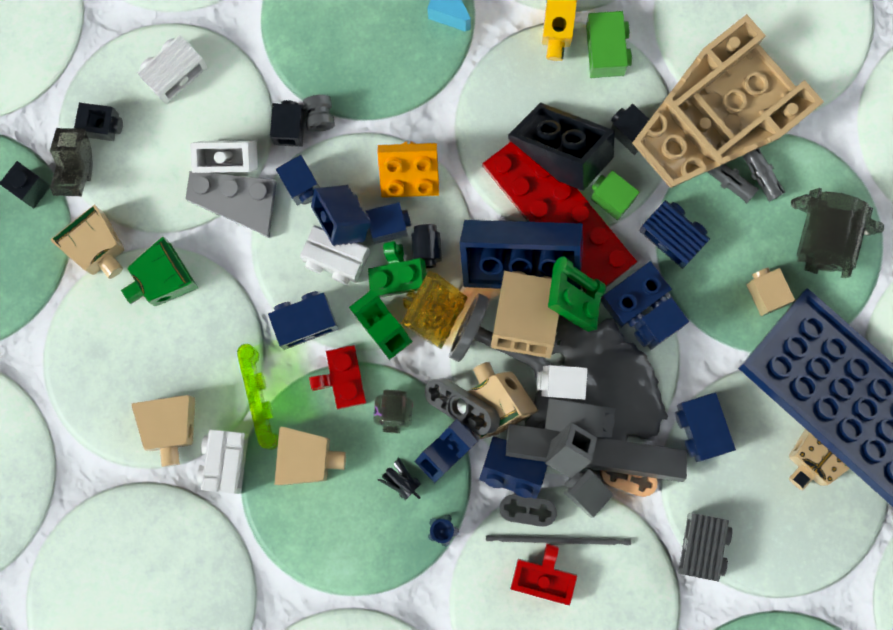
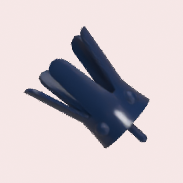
[428,515,459,547]

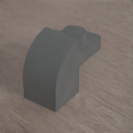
[545,398,616,438]

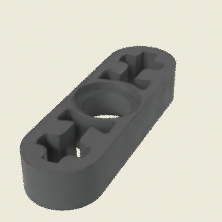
[425,378,500,435]

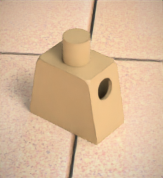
[132,395,195,467]
[274,427,346,485]

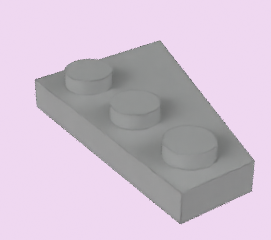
[185,171,277,238]

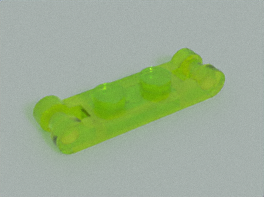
[237,344,279,450]

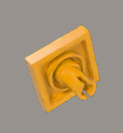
[377,141,439,198]

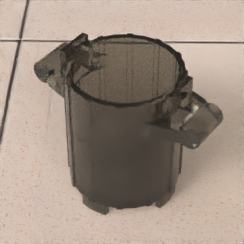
[791,188,884,278]

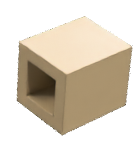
[746,267,795,316]

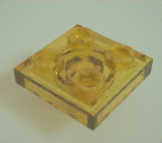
[401,271,468,349]

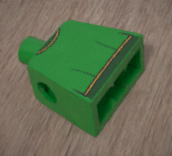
[121,237,198,306]

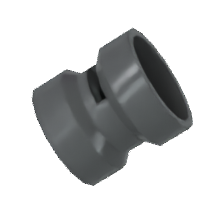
[303,95,335,132]

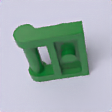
[548,257,606,332]

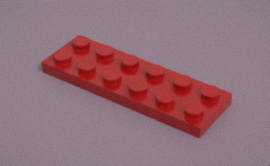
[482,142,637,293]

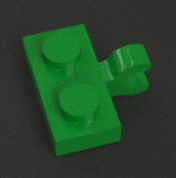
[368,241,428,298]

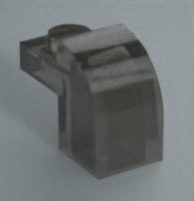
[50,128,93,197]

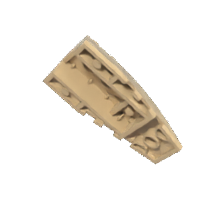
[632,14,824,188]

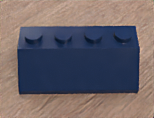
[459,220,583,290]

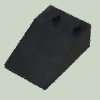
[508,102,615,191]

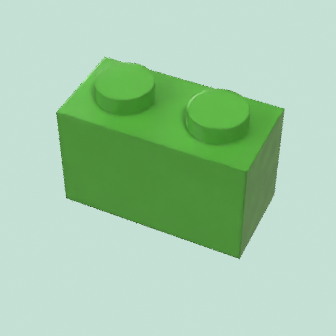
[586,11,632,78]

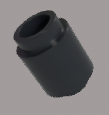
[411,224,442,269]

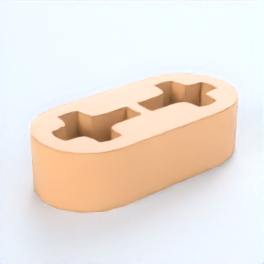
[600,470,658,497]

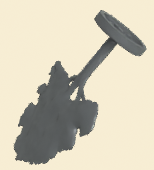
[449,293,668,441]

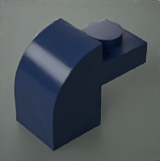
[414,419,478,483]

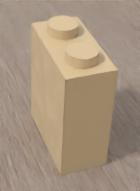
[491,271,559,358]

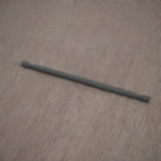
[486,535,631,545]

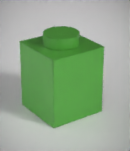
[591,170,640,221]

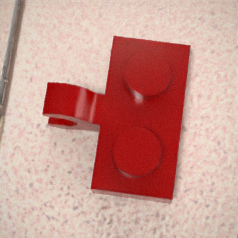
[309,345,366,410]
[510,543,577,606]

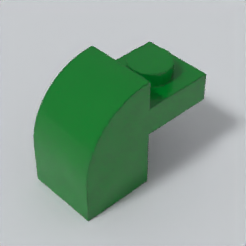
[349,289,413,360]

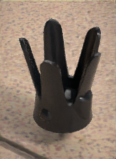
[377,457,421,501]

